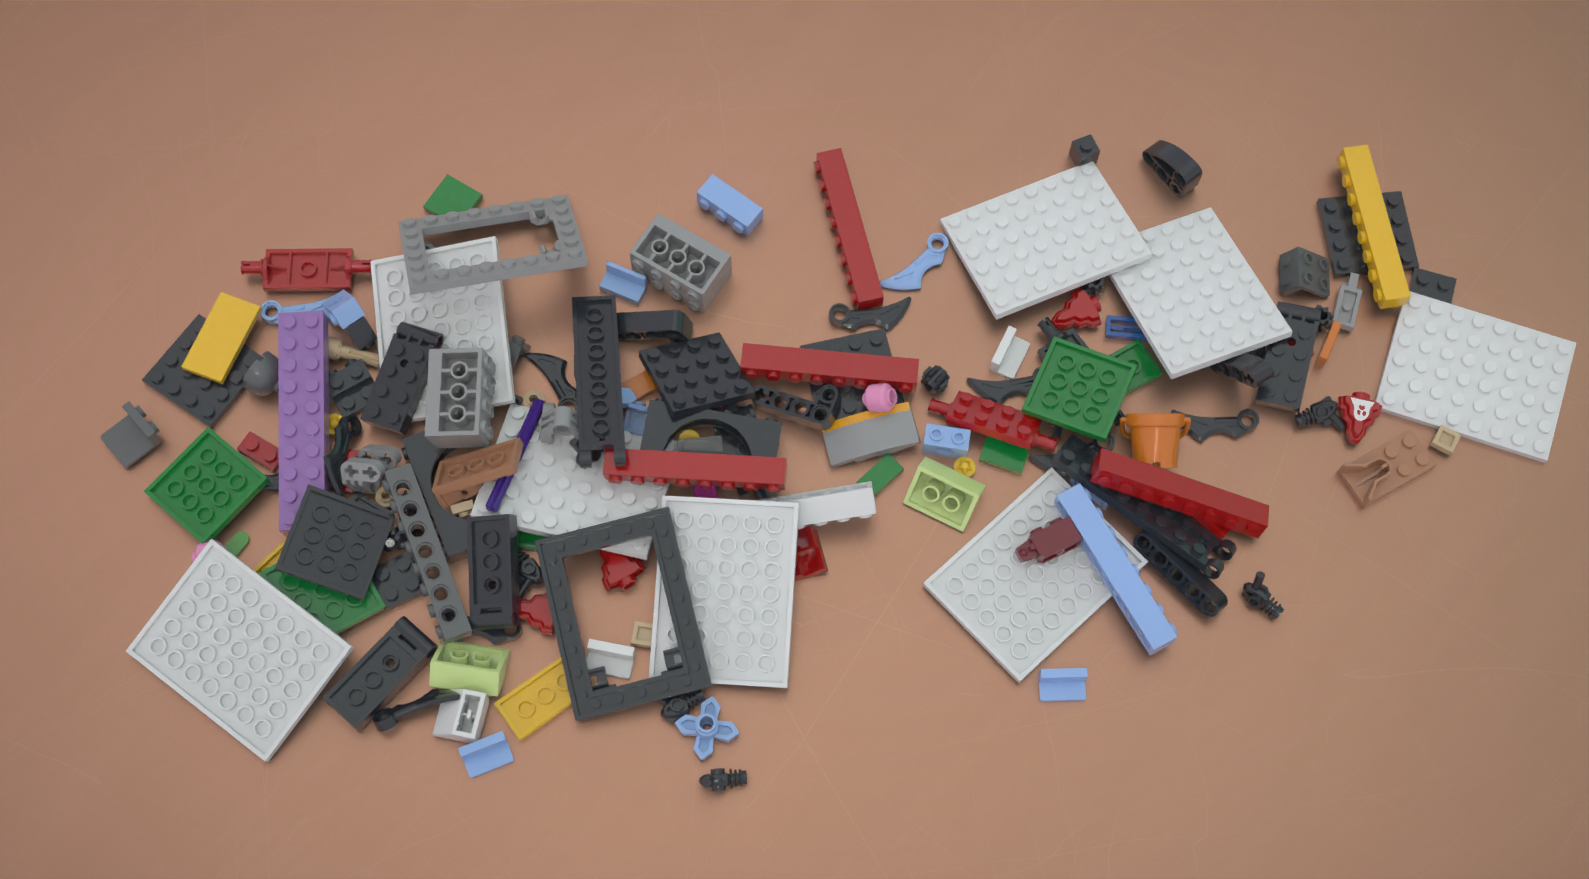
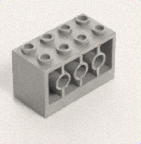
[630,213,732,313]
[425,348,496,448]

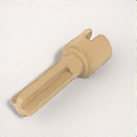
[328,336,380,367]

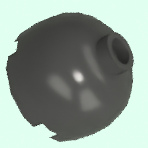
[242,351,279,396]

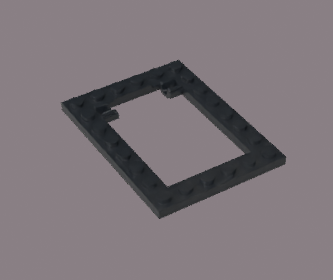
[535,506,713,721]

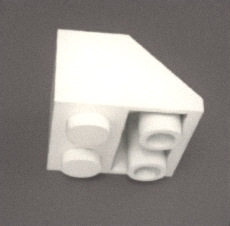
[432,689,490,743]

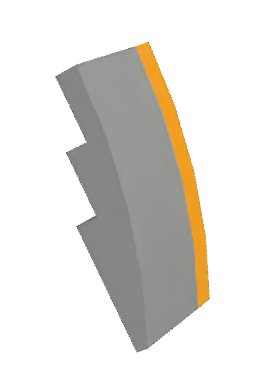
[822,402,921,468]

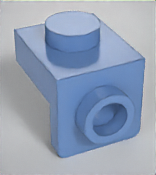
[624,401,648,436]

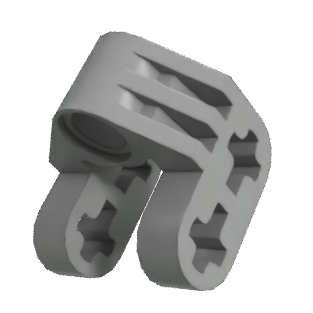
[540,403,579,443]
[341,444,402,494]

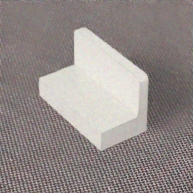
[989,326,1030,379]
[587,639,636,680]

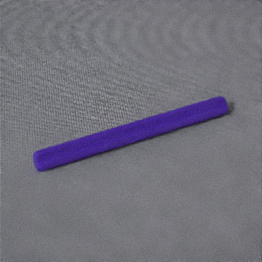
[486,398,545,513]

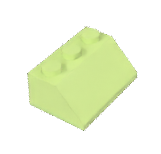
[903,456,986,532]
[429,639,510,697]

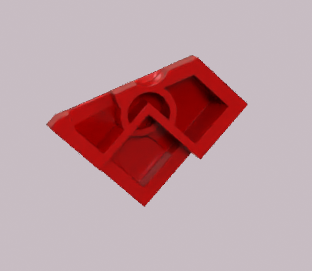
[795,526,828,581]

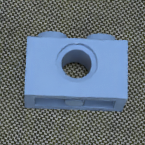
[322,289,365,329]
[922,423,971,459]

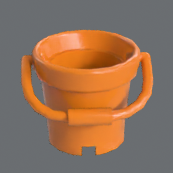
[1119,413,1191,468]

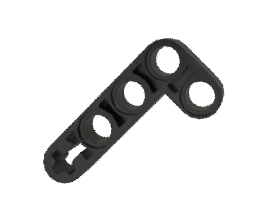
[617,310,693,343]
[1209,353,1274,388]
[751,385,842,430]

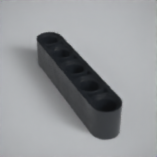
[1133,530,1228,617]

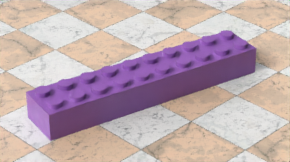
[278,311,330,536]

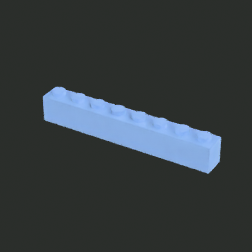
[1054,483,1177,656]

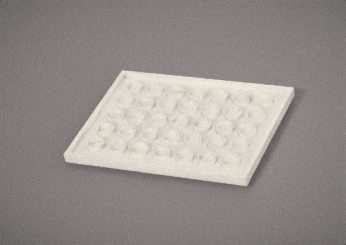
[940,161,1152,320]
[1108,207,1292,379]
[370,236,516,423]
[1375,291,1576,463]
[470,403,678,560]
[923,467,1148,683]
[649,496,800,688]
[126,539,354,762]

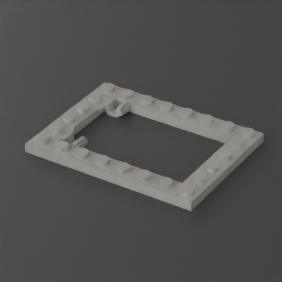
[398,195,588,295]

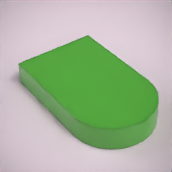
[225,532,250,557]

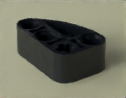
[1142,140,1202,197]

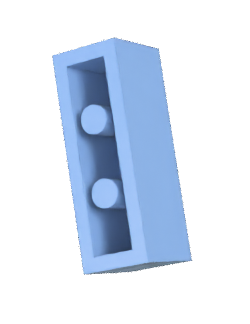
[697,174,763,236]

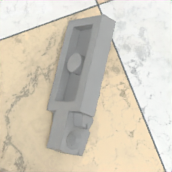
[1331,272,1363,332]

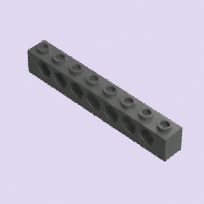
[382,463,472,645]

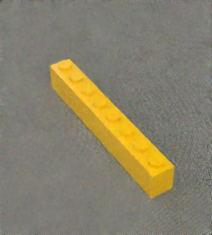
[1337,145,1411,309]

